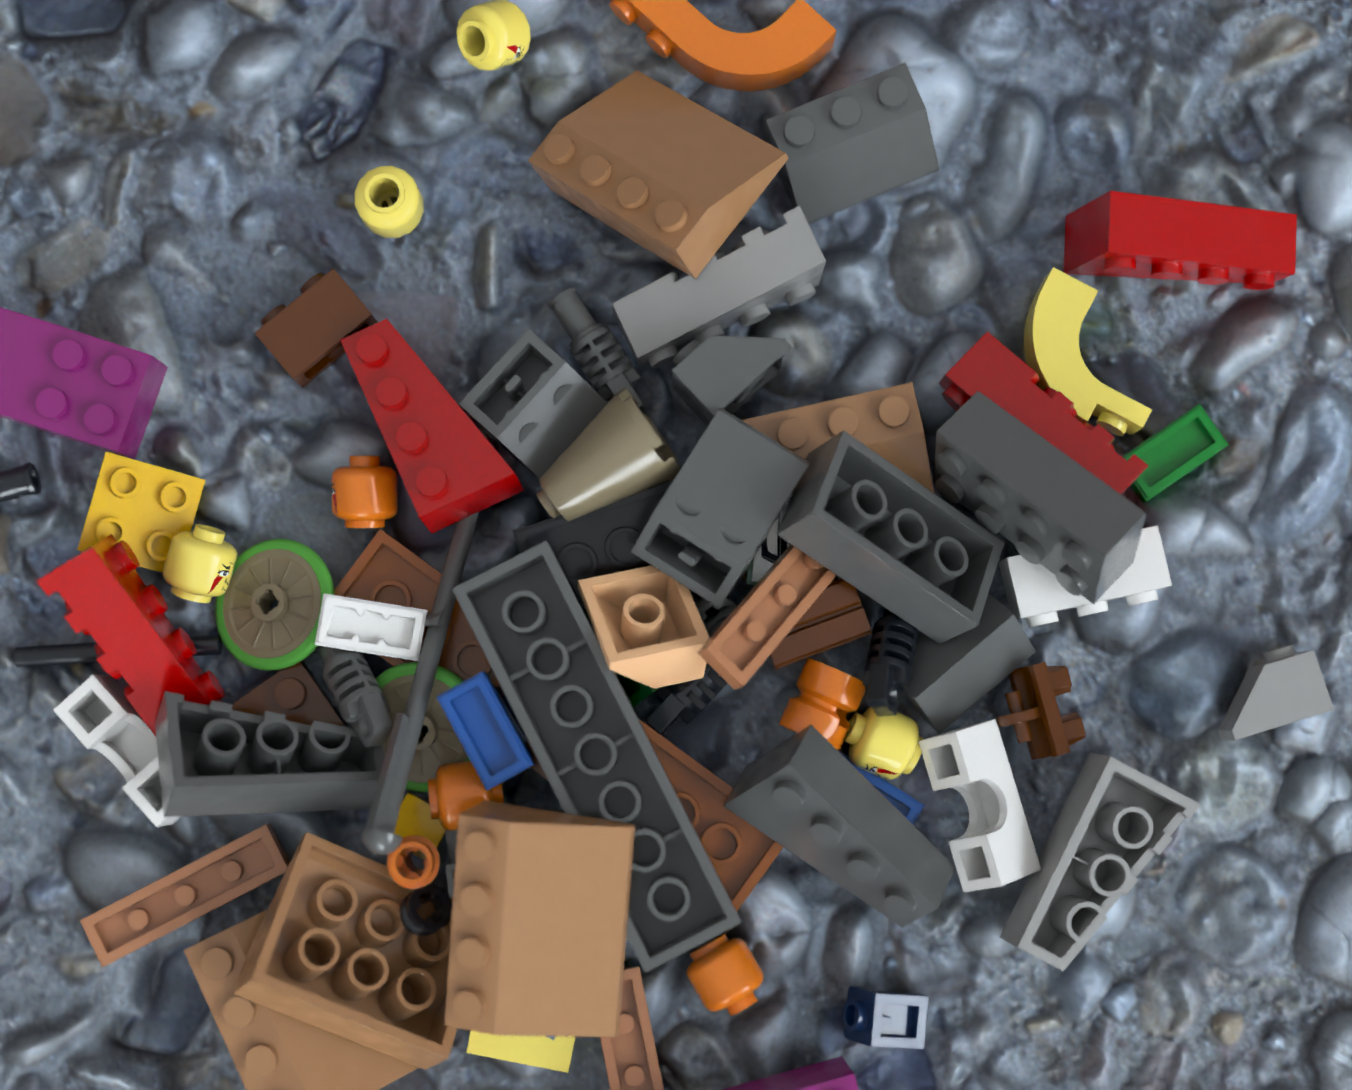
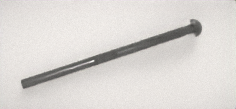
[362,512,479,855]

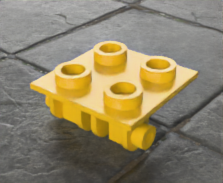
[77,451,205,573]

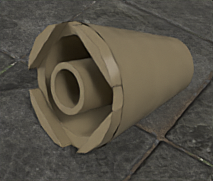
[536,387,682,521]

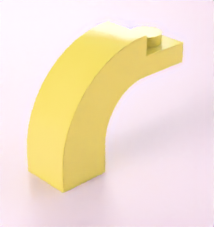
[1024,267,1152,436]

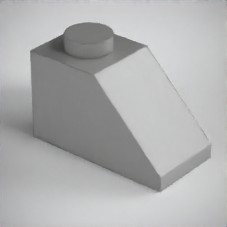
[1218,644,1334,740]

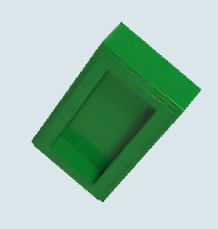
[1122,404,1229,503]

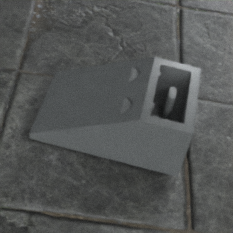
[459,328,608,480]
[631,408,810,608]

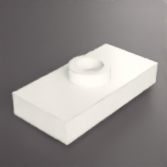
[315,593,428,661]

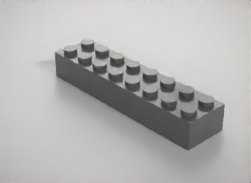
[452,540,741,973]

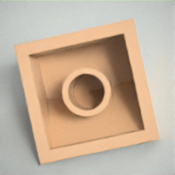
[577,565,710,689]

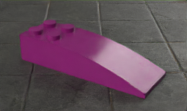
[0,307,168,460]

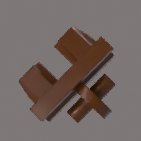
[996,662,1086,760]

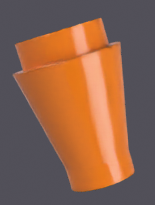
[387,835,440,889]

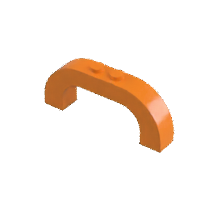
[609,0,837,91]

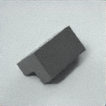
[903,593,1036,734]

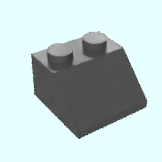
[672,335,792,427]

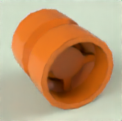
[778,658,866,751]

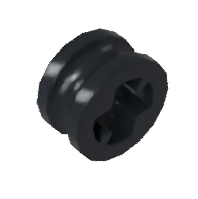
[400,884,453,937]

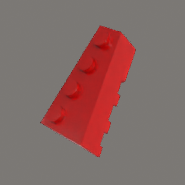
[1063,190,1297,290]
[340,318,524,534]
[938,331,1149,494]
[36,534,225,736]

